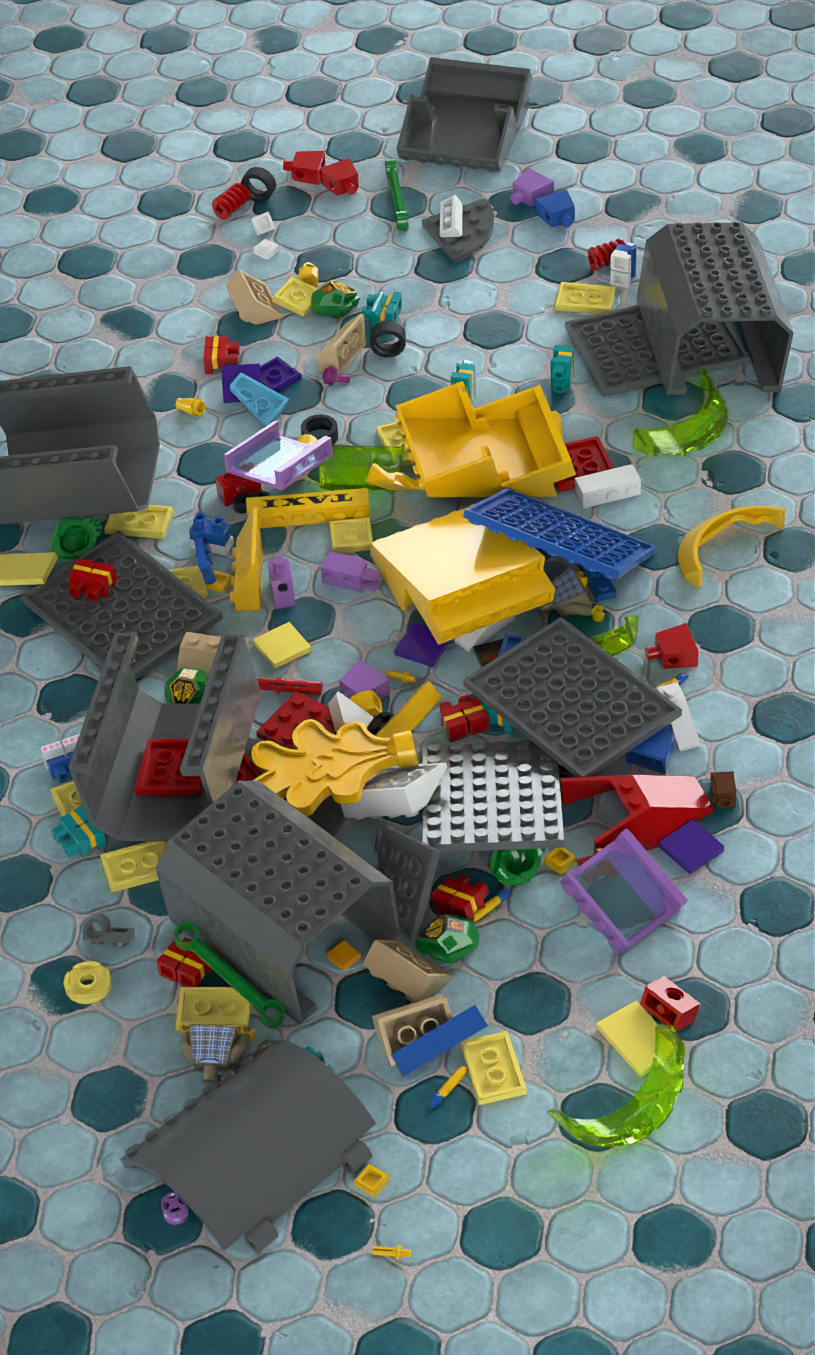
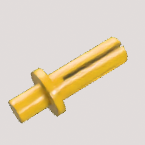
[385,670,416,684]
[372,1245,411,1261]

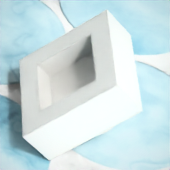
[251,212,275,236]
[253,239,279,260]

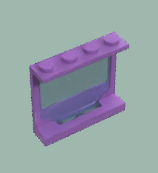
[224,421,333,490]
[560,829,688,956]

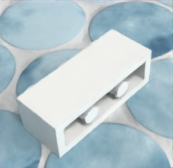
[575,464,641,509]

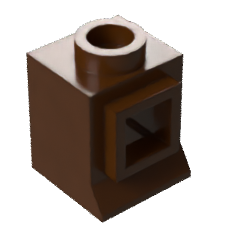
[710,771,737,808]

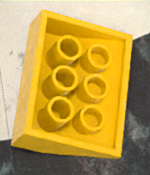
[230,507,263,611]

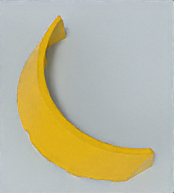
[366,463,421,491]
[678,505,785,588]

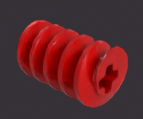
[212,183,251,220]
[588,238,625,271]

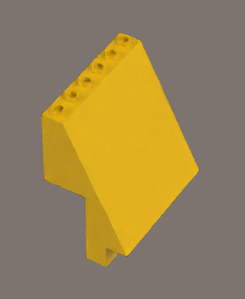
[395,381,576,497]
[370,504,555,645]

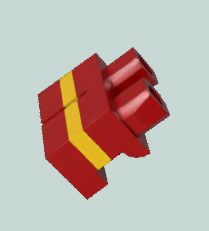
[203,336,240,374]
[68,558,118,602]
[439,694,489,743]
[430,875,489,921]
[157,937,213,987]

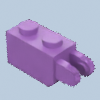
[320,551,380,592]

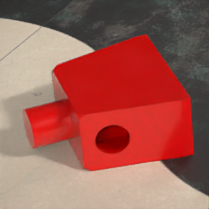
[283,151,326,185]
[319,158,359,195]
[645,623,699,669]

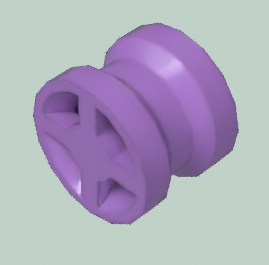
[161,1192,189,1225]

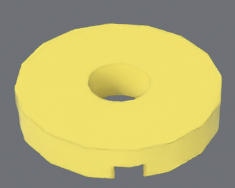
[63,961,112,1004]

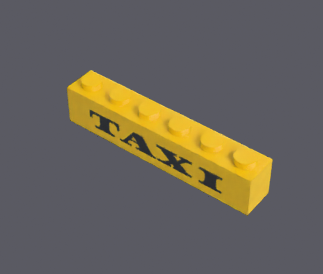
[246,488,370,528]

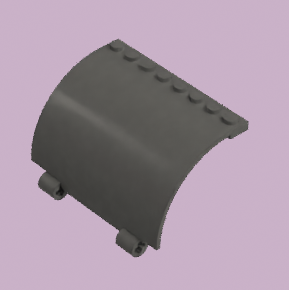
[120,1039,376,1254]

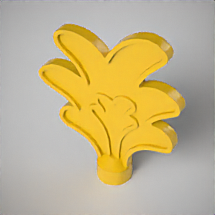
[251,719,419,816]

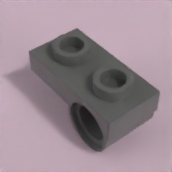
[83,914,135,946]

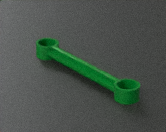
[385,159,409,230]
[175,922,285,1028]

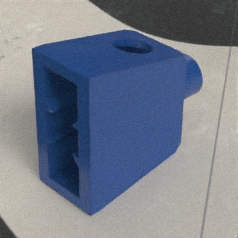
[535,190,575,227]
[626,725,674,774]

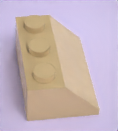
[225,269,283,325]
[316,314,366,374]
[176,632,249,676]
[362,940,452,1002]
[372,994,460,1066]

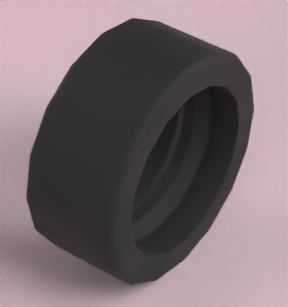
[240,167,276,203]
[370,321,406,357]
[301,414,339,446]

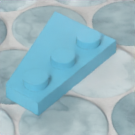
[230,373,289,427]

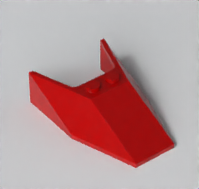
[560,775,714,855]

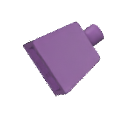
[511,168,554,206]
[267,556,296,609]
[339,659,390,700]

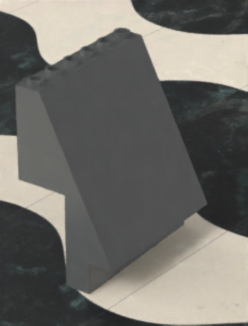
[396,57,532,172]

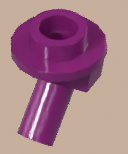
[322,366,350,386]

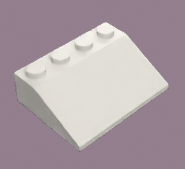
[341,763,447,820]

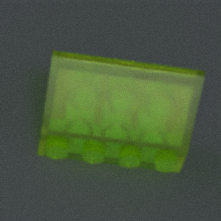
[319,445,405,492]

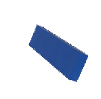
[391,1005,488,1077]

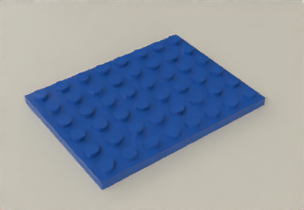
[463,488,657,580]

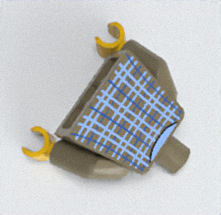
[540,567,605,622]
[180,1024,255,1083]

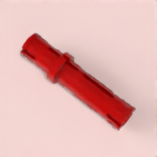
[257,677,323,695]

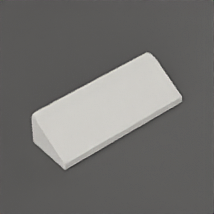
[440,195,462,237]

